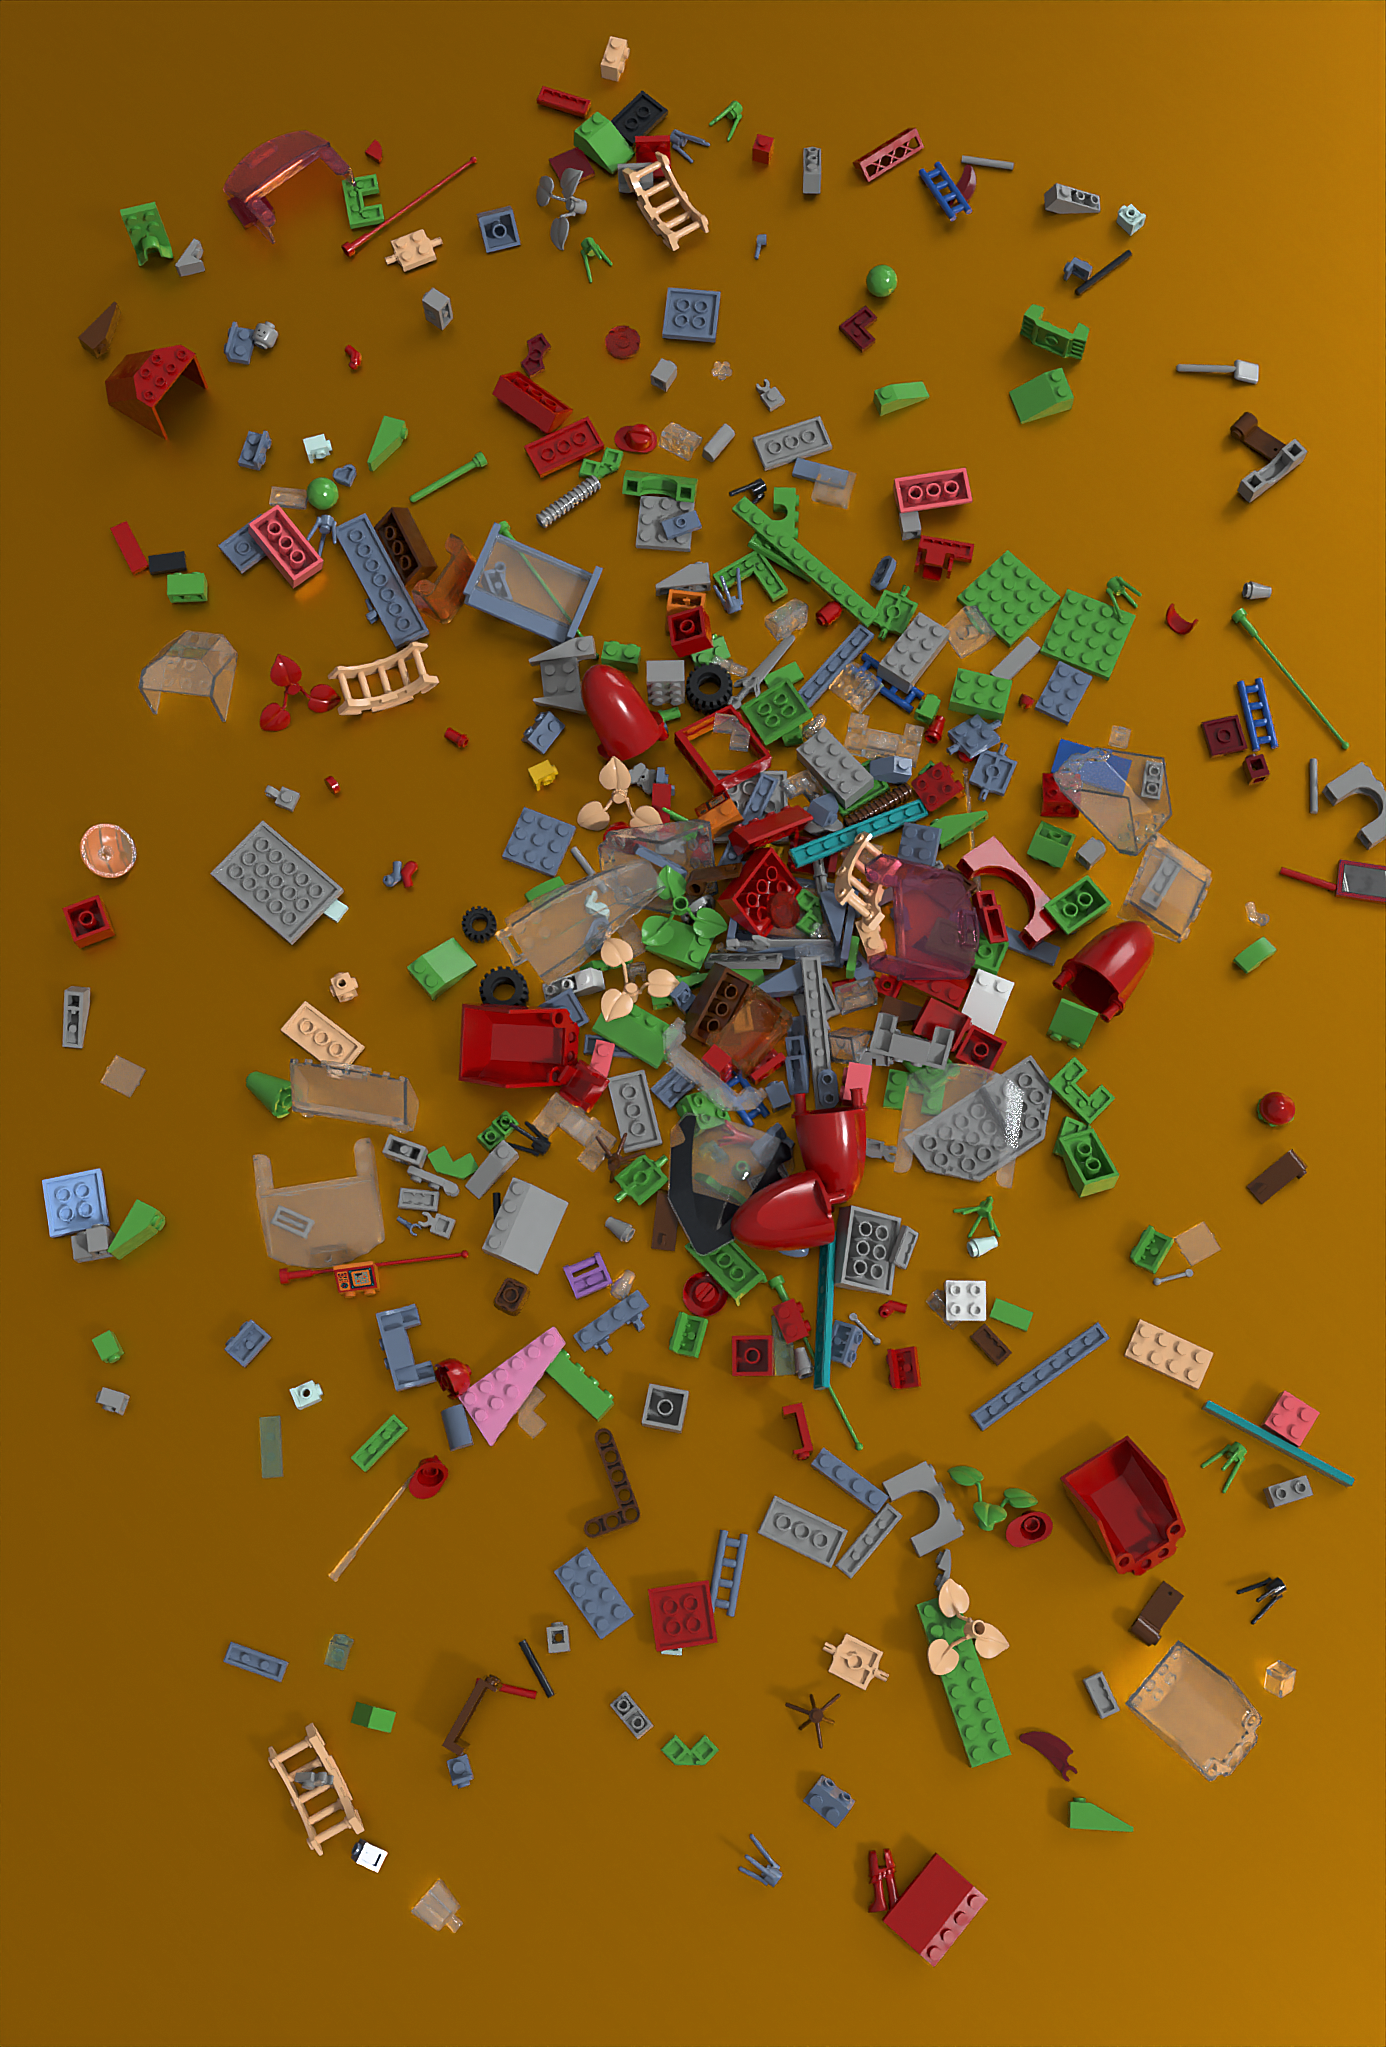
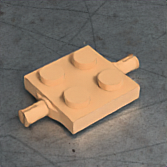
[385,229,443,272]
[822,1633,889,1690]

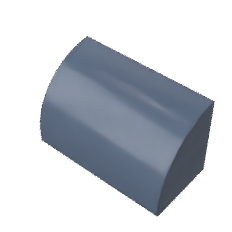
[441,1404,474,1451]

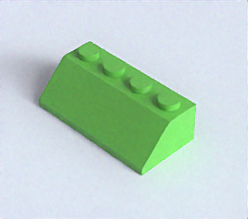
[592,1004,680,1069]

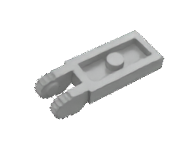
[407,1165,460,1197]

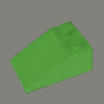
[574,111,635,174]
[1009,368,1074,424]
[1043,875,1112,936]
[644,915,715,973]
[407,938,477,1001]
[1047,998,1098,1049]
[1058,1128,1119,1198]
[107,1199,166,1260]

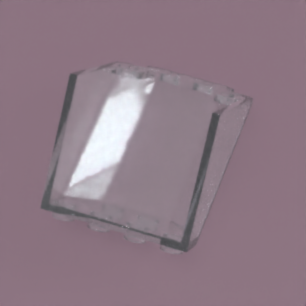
[138,630,238,722]
[1053,747,1172,856]
[598,819,719,915]
[1116,831,1212,943]
[1125,1640,1262,1782]

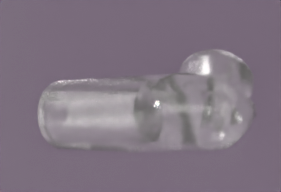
[1245,902,1270,926]

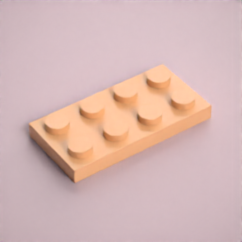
[281,1001,365,1077]
[1124,1319,1214,1390]

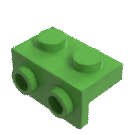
[690,633,731,668]
[1130,1225,1174,1274]
[669,1312,708,1358]

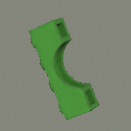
[622,470,698,503]

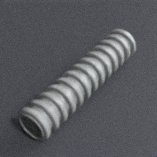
[536,475,601,528]

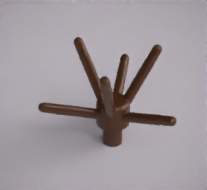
[595,1133,646,1183]
[785,1694,841,1749]

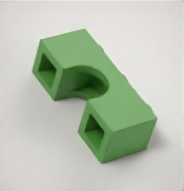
[773,487,799,539]

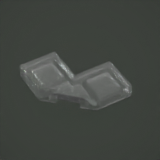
[713,713,750,752]
[518,1386,547,1439]

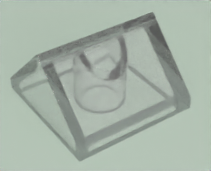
[828,1027,874,1065]

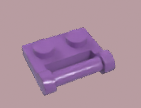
[563,1252,613,1299]

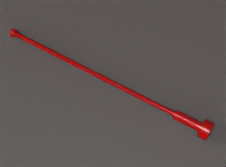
[341,156,477,258]
[279,1250,469,1284]

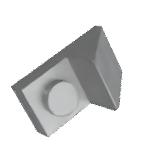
[175,239,205,277]

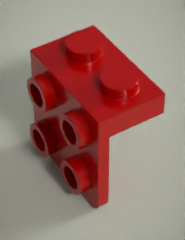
[911,761,965,812]

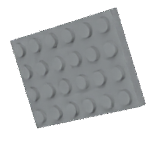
[210,820,344,945]

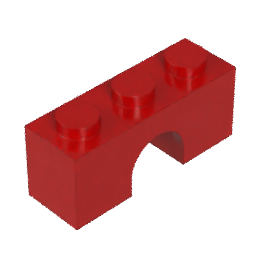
[701,1044,733,1086]

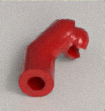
[344,345,362,370]
[400,861,418,888]
[878,1300,907,1318]

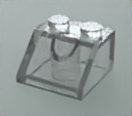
[811,465,856,509]
[944,605,996,659]

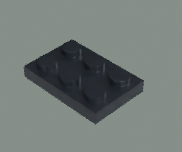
[611,90,668,148]

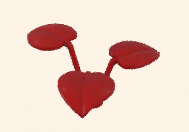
[259,654,341,731]

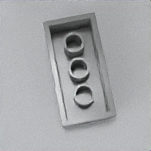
[876,612,950,694]
[796,727,874,809]

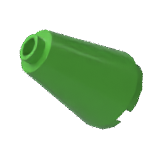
[246,1071,301,1118]

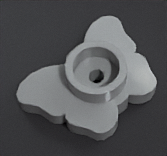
[629,763,657,795]

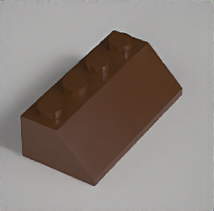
[374,507,438,588]
[679,962,754,1048]

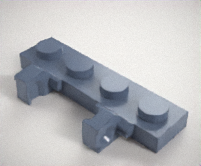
[573,1290,649,1355]

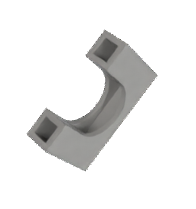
[1322,762,1386,850]
[882,1461,964,1558]

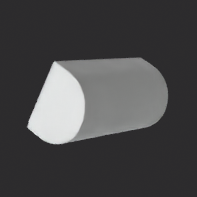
[702,423,735,462]

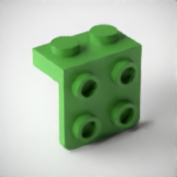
[675,1088,731,1139]

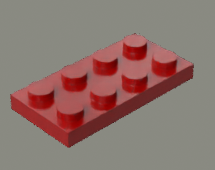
[524,416,604,478]

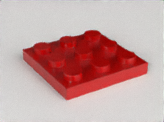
[648,1580,718,1652]

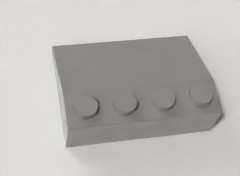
[482,1177,569,1275]
[834,1205,901,1295]

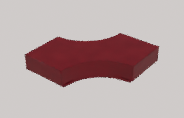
[521,333,551,379]

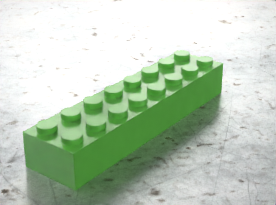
[915,1598,1011,1768]

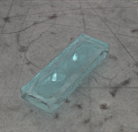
[771,1316,796,1376]
[260,1416,283,1479]

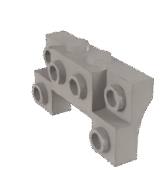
[869,1012,955,1070]

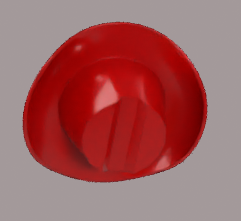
[683,1272,728,1317]

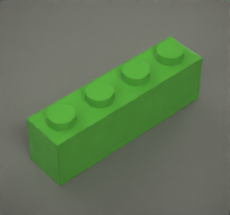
[545,1348,615,1422]

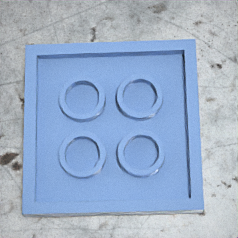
[42,1168,110,1238]

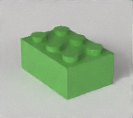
[948,668,1013,722]

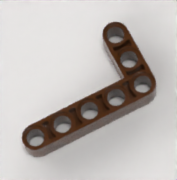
[584,1428,641,1539]

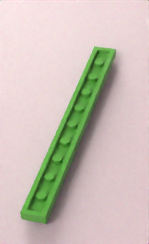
[732,496,880,628]

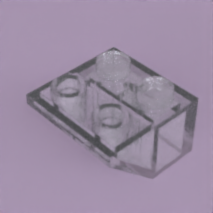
[765,598,808,641]

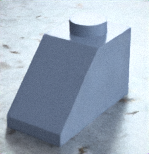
[869,756,912,785]
[807,792,839,827]

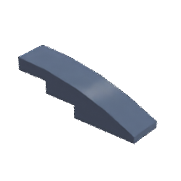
[785,1015,810,1095]

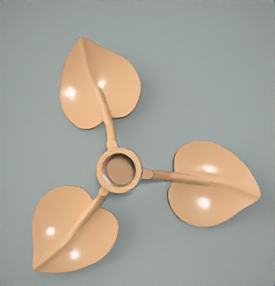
[577,756,664,835]
[601,938,680,1022]
[927,1578,1009,1675]

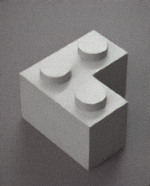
[71,1224,115,1263]

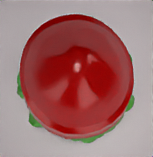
[1257,1092,1295,1126]

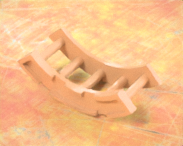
[622,151,709,251]
[328,642,439,715]
[834,831,902,931]
[268,1723,364,1856]

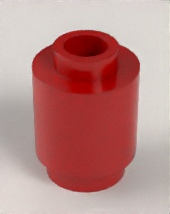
[815,600,843,627]

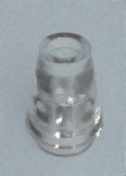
[802,714,827,740]
[610,1270,636,1300]

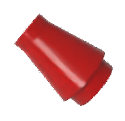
[924,715,946,744]

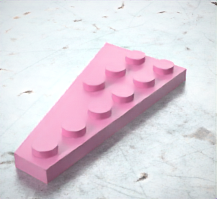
[458,1327,566,1446]

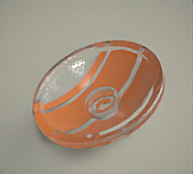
[80,824,136,878]

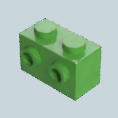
[167,572,207,603]
[601,641,641,673]

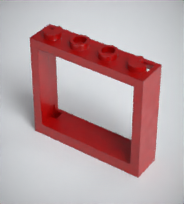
[674,704,772,796]

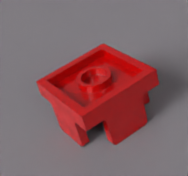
[914,541,956,582]
[557,1059,610,1113]

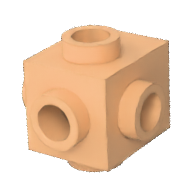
[329,972,358,1002]

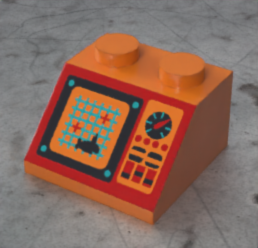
[694,790,744,840]
[333,1261,380,1298]

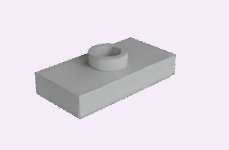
[398,1188,440,1212]
[889,1225,919,1270]
[1083,1671,1120,1719]

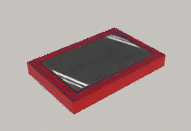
[1335,859,1386,904]

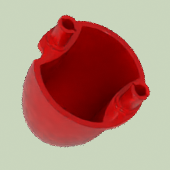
[580,664,669,762]
[1052,921,1155,1023]
[792,1088,868,1204]
[730,1169,848,1251]

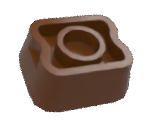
[493,1278,530,1316]

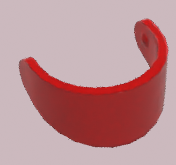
[1166,603,1198,635]

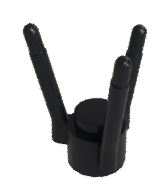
[729,478,767,505]
[507,1121,551,1157]
[1237,1577,1287,1625]

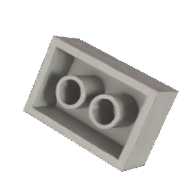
[647,660,685,706]

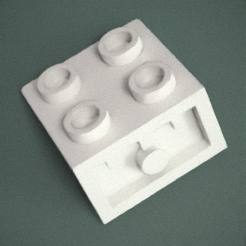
[944,1280,986,1321]

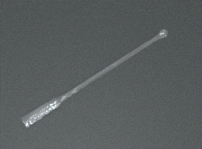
[961,768,982,894]
[328,1460,422,1582]

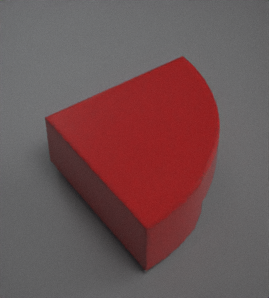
[365,140,382,164]

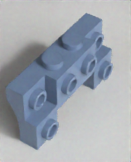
[376,1304,437,1392]

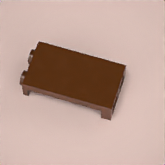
[442,1674,503,1756]

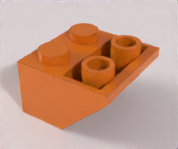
[665,589,706,632]

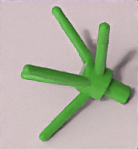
[953,1196,1001,1238]

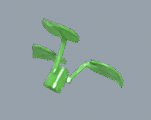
[641,865,728,947]
[947,1466,1038,1531]

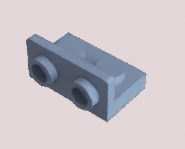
[224,322,254,365]
[238,431,271,471]
[831,1320,863,1368]

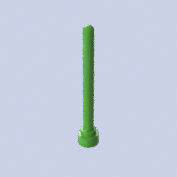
[409,451,488,502]

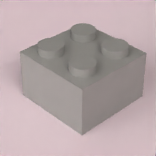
[642,1383,689,1433]

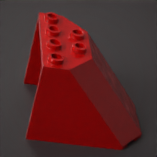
[105,345,208,440]
[458,1003,579,1088]
[1060,1435,1186,1576]

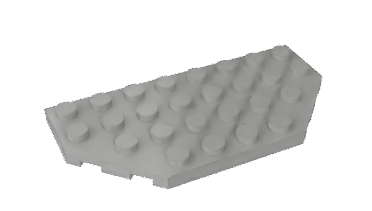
[903,1055,1053,1182]

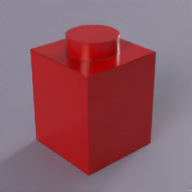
[752,134,774,165]

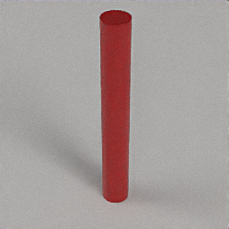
[1279,867,1337,891]
[475,1678,537,1699]

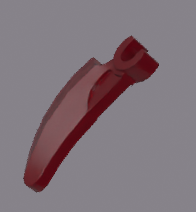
[947,164,976,208]
[1020,1731,1078,1782]

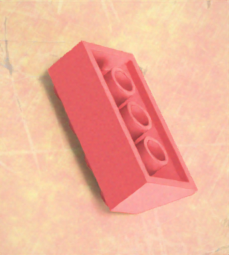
[893,468,972,513]

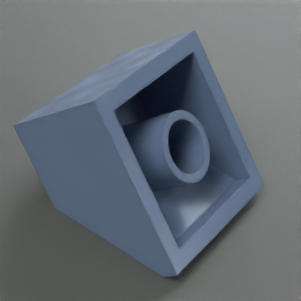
[476,206,521,253]

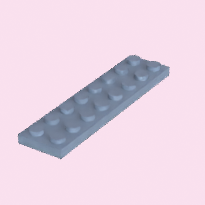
[336,513,429,650]

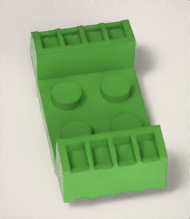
[1020,304,1089,360]

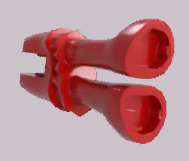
[868,1848,899,1913]

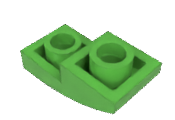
[525,876,568,910]
[1233,936,1277,974]
[476,1111,519,1153]

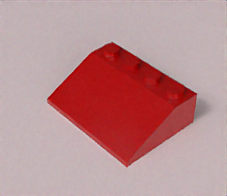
[717,847,802,938]
[882,1852,988,1967]

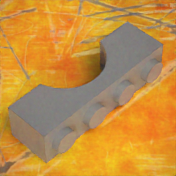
[1237,439,1307,503]

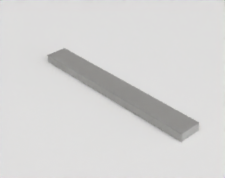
[801,956,835,1110]

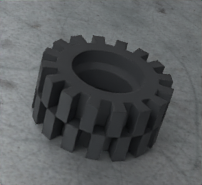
[462,906,497,943]

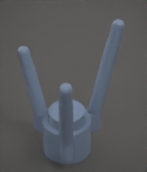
[670,129,710,163]
[306,515,337,557]
[713,568,744,614]
[739,1834,783,1887]

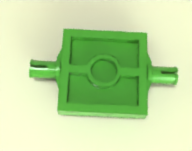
[872,585,918,641]
[613,1154,669,1206]

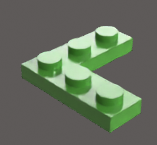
[713,550,788,602]

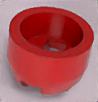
[1018,693,1035,709]

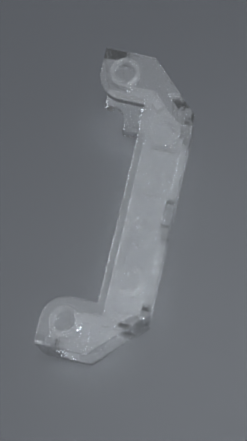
[662,1017,768,1112]

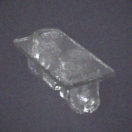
[926,1289,962,1329]

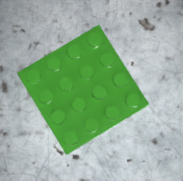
[957,550,1061,648]
[1040,589,1136,680]

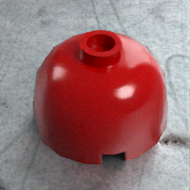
[434,1358,472,1400]

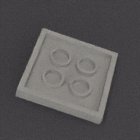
[636,496,695,552]

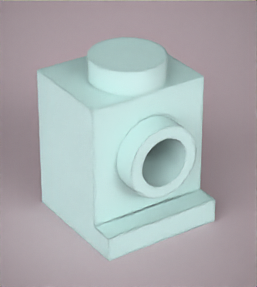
[1116,204,1146,236]
[303,434,332,463]
[289,1380,323,1410]

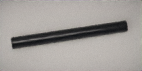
[1075,250,1132,296]

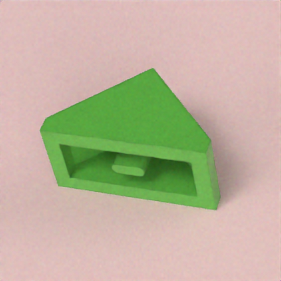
[351,1702,396,1733]

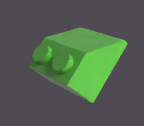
[1027,821,1076,868]

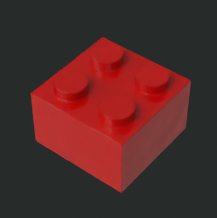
[667,606,713,658]
[62,895,115,949]
[953,1025,1007,1080]
[732,1335,775,1376]

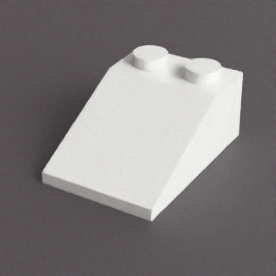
[962,969,1014,1035]

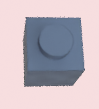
[764,1081,791,1113]

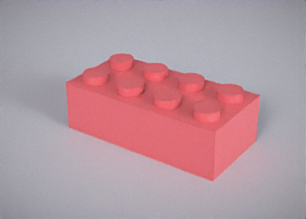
[248,505,323,588]

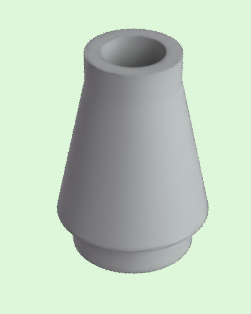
[1242,581,1272,600]
[605,1216,635,1242]
[794,1347,814,1379]

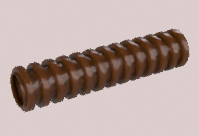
[843,782,913,827]

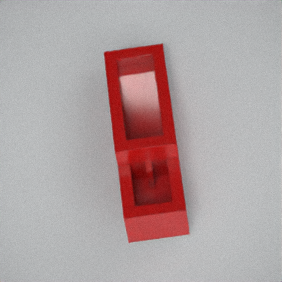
[971,890,1009,944]

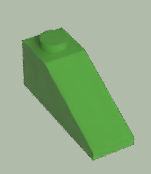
[873,381,930,416]
[367,416,408,472]
[929,810,989,849]
[1067,1797,1133,1832]

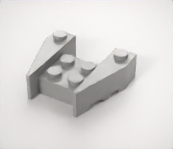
[529,636,596,715]

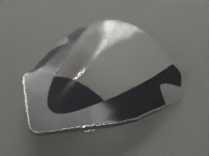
[668,1112,795,1256]

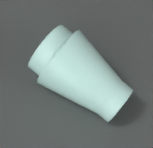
[967,1236,998,1258]

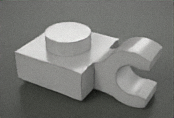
[265,785,300,812]
[866,1138,897,1162]

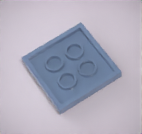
[662,287,721,342]
[502,807,576,878]

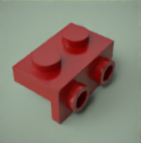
[772,1298,812,1344]
[886,1346,922,1390]

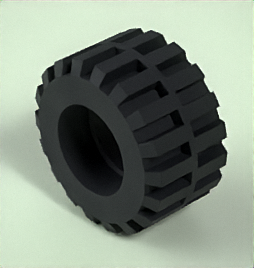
[686,663,732,714]
[479,966,529,1006]

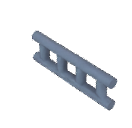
[710,1530,748,1617]

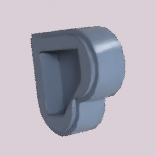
[333,464,356,487]

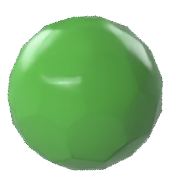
[866,265,898,297]
[306,477,339,510]

